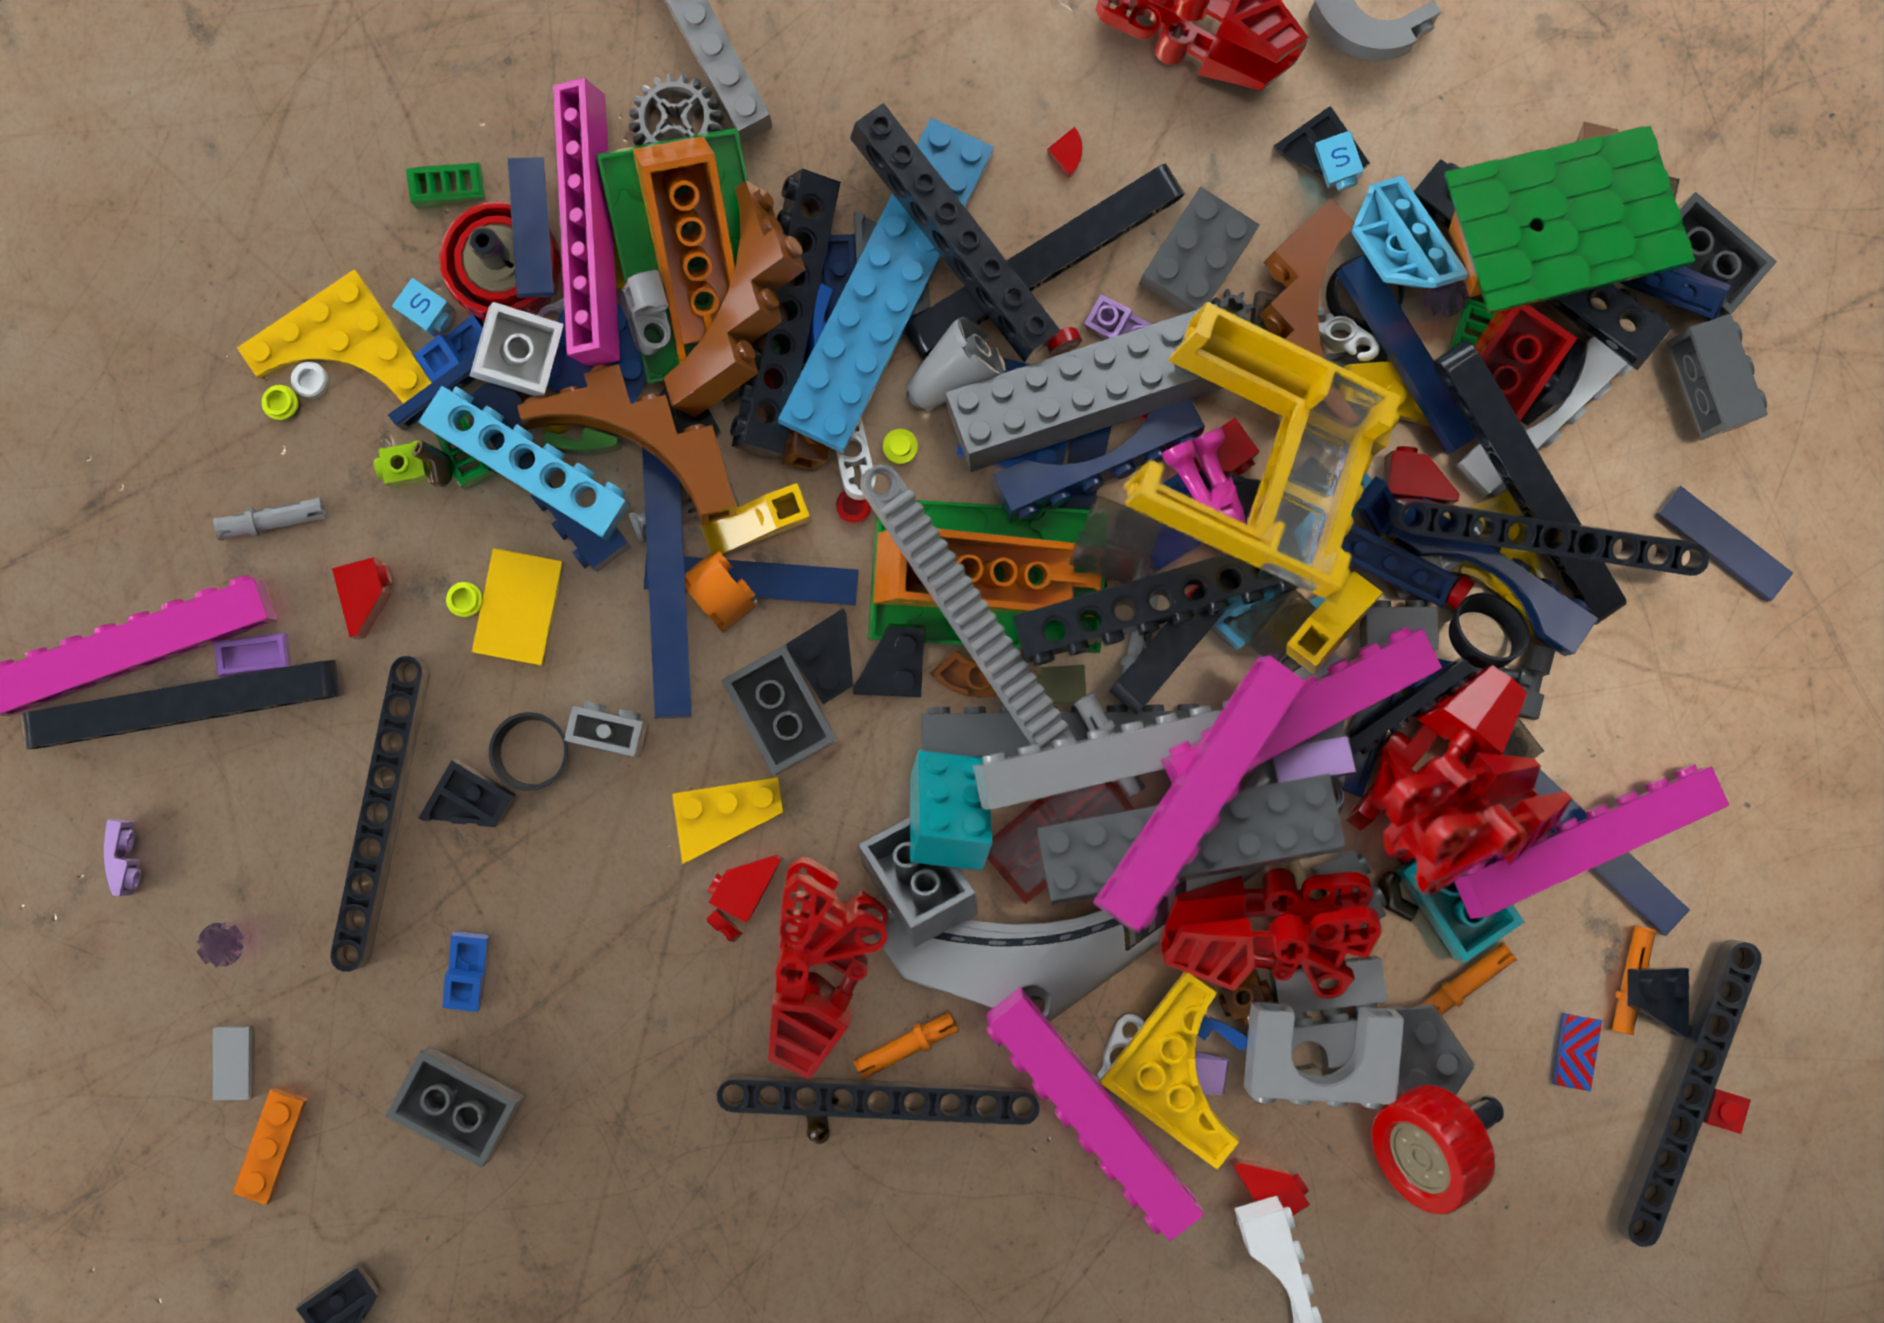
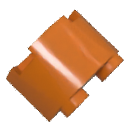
[685,551,756,633]

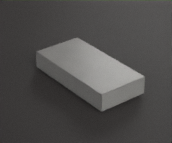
[212,1026,253,1100]

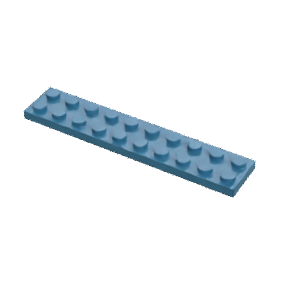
[778,118,994,453]

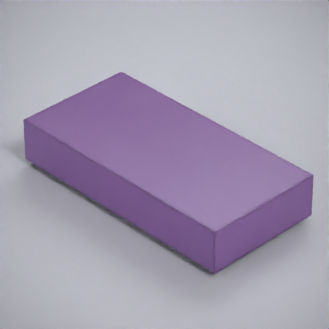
[214,633,292,677]

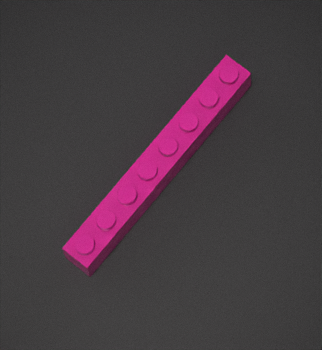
[553,77,620,367]
[0,575,278,717]
[1161,626,1442,784]
[1093,656,1305,932]
[1454,764,1730,919]
[986,987,1204,1241]

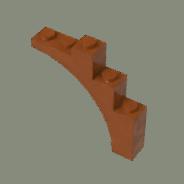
[664,181,806,417]
[1259,198,1359,428]
[517,364,737,525]

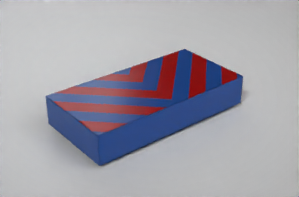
[1552,1013,1602,1092]

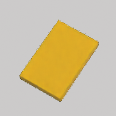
[472,548,564,666]

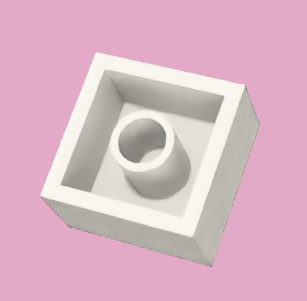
[470,302,564,396]

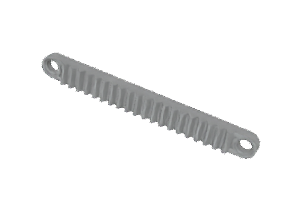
[860,465,1077,750]

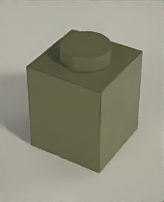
[1036,665,1086,704]

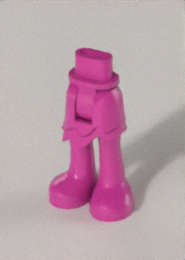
[1161,427,1246,554]

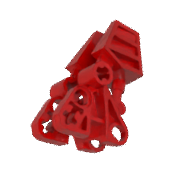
[1095,0,1309,91]
[1346,665,1528,865]
[1384,753,1573,896]
[768,857,888,1080]
[1161,868,1382,999]

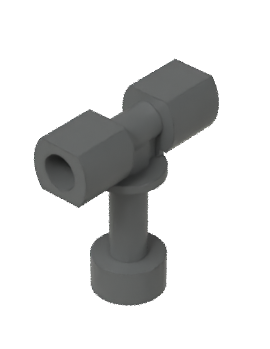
[1467,645,1555,720]

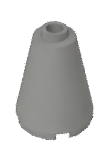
[906,317,1006,410]

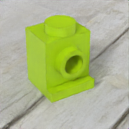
[374,440,430,488]

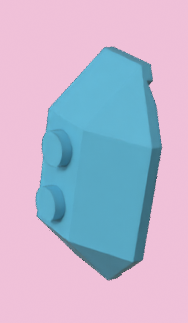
[1351,176,1469,288]

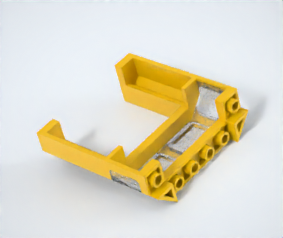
[1123,302,1401,604]

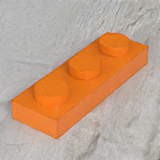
[233,1088,307,1205]

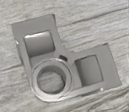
[620,270,671,355]

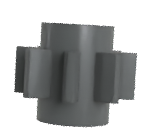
[1211,289,1253,322]

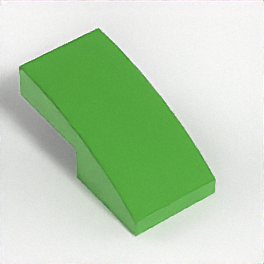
[542,427,623,455]

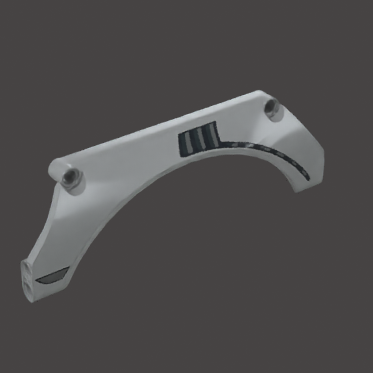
[874,616,1345,1022]

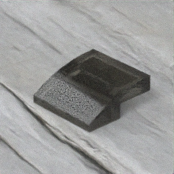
[1068,496,1163,584]

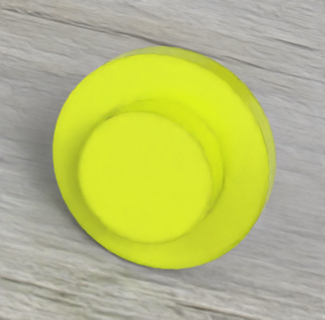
[262,385,298,421]
[883,428,918,464]
[446,582,483,618]

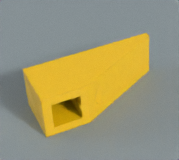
[700,483,812,555]
[1286,571,1383,675]

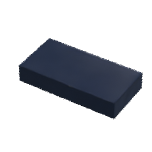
[1354,476,1395,539]

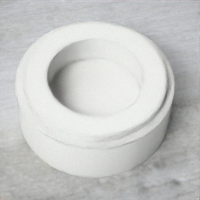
[291,362,329,399]

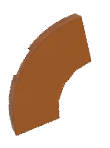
[930,650,998,698]

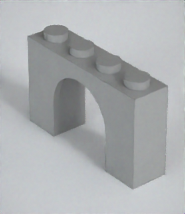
[1244,1001,1404,1109]

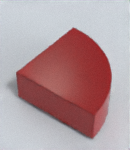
[1047,126,1083,178]
[706,908,743,942]

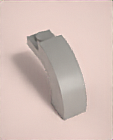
[1309,0,1441,61]

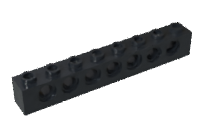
[850,103,1060,363]
[1414,159,1672,370]
[730,168,841,458]
[1012,534,1305,666]

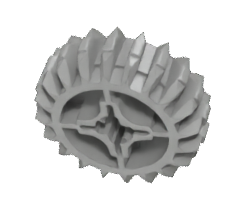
[628,73,724,145]

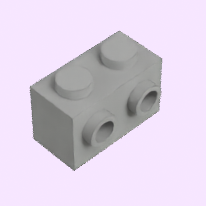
[564,701,648,757]

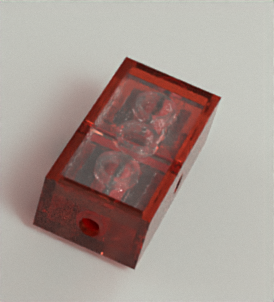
[987,781,1136,905]

